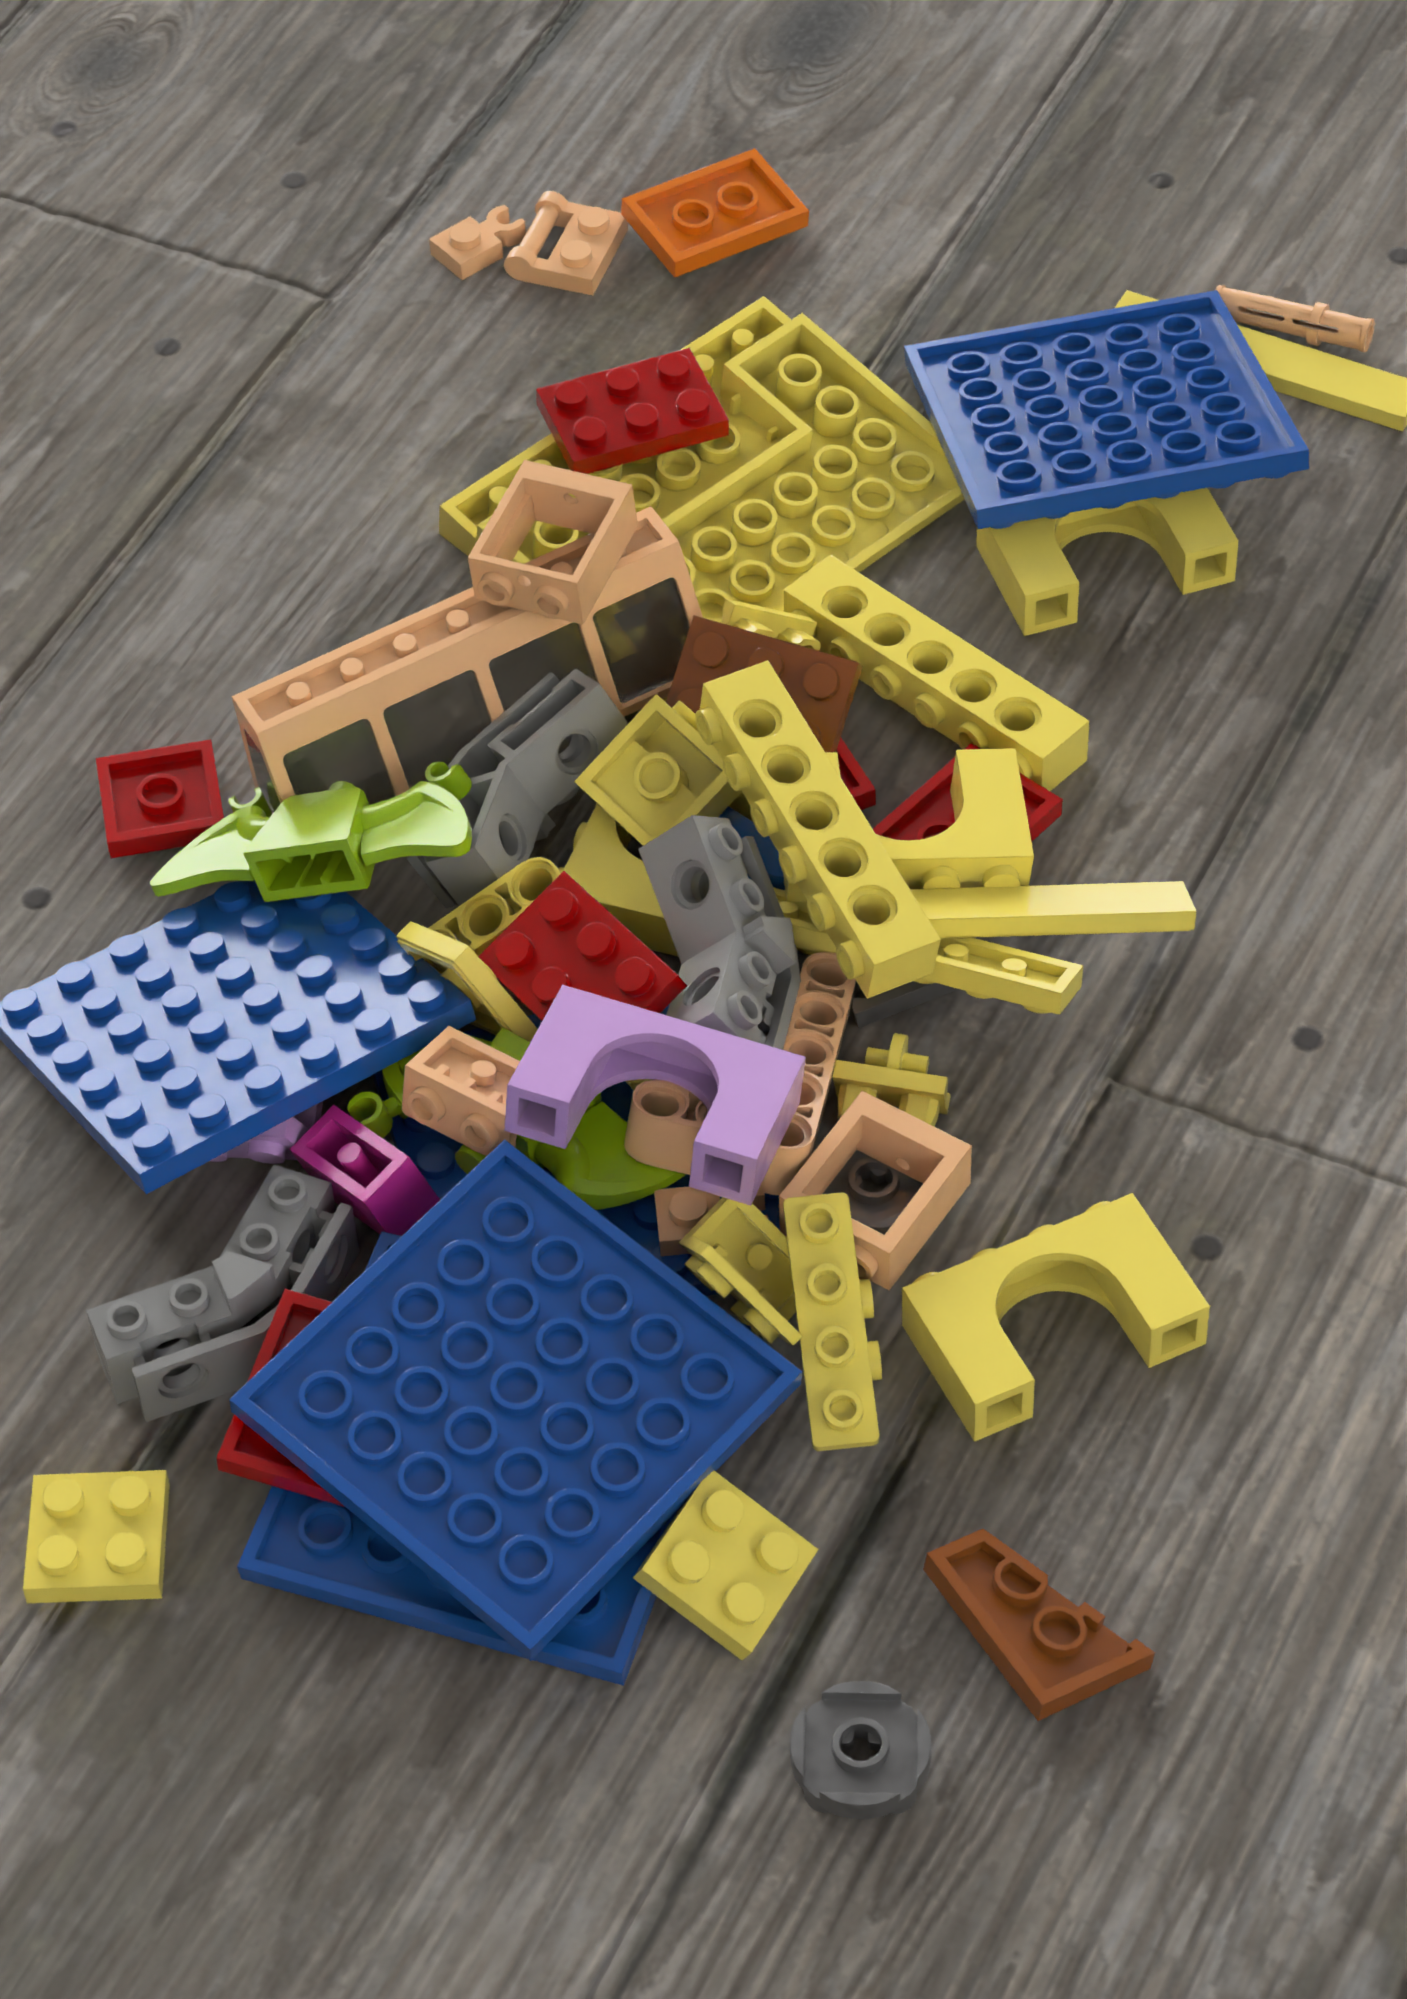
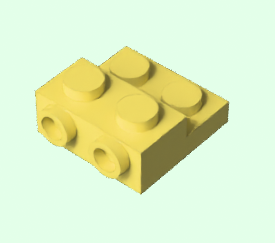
[574,694,742,846]

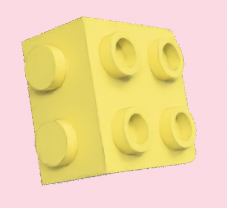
[679,1197,802,1346]

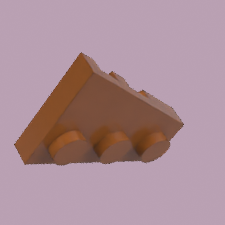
[923,1528,1155,1721]

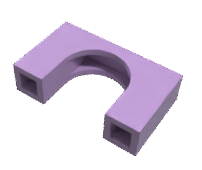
[504,985,806,1206]

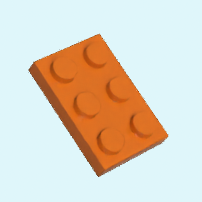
[621,148,809,278]

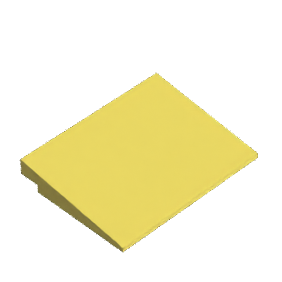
[439,296,965,702]

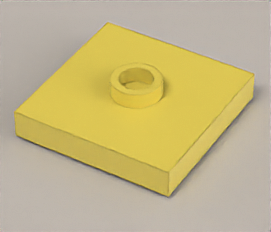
[396,921,538,1042]

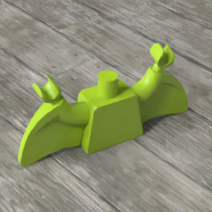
[150,762,472,902]
[347,1028,686,1210]

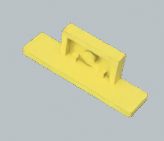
[783,1192,882,1451]

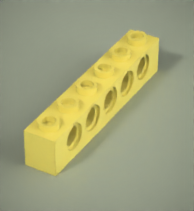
[783,554,1089,791]
[695,660,941,999]

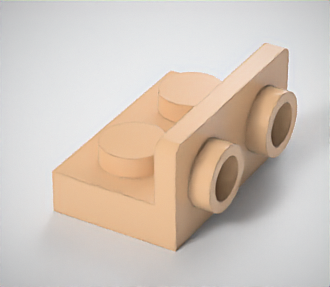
[402,1026,520,1156]

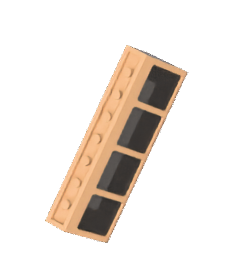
[232,506,703,814]

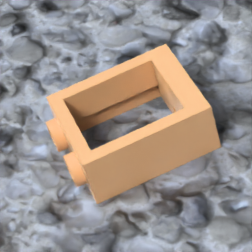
[468,460,638,625]
[779,1091,972,1291]

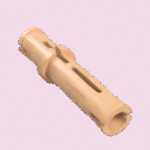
[1215,284,1375,353]

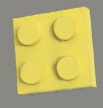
[23,1470,170,1604]
[633,1470,819,1660]

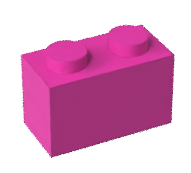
[289,1105,440,1236]

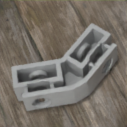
[406,668,628,908]
[638,815,801,1050]
[86,1165,360,1422]

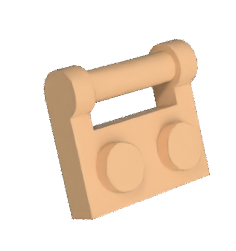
[504,191,628,296]

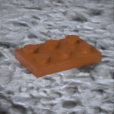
[666,615,863,752]

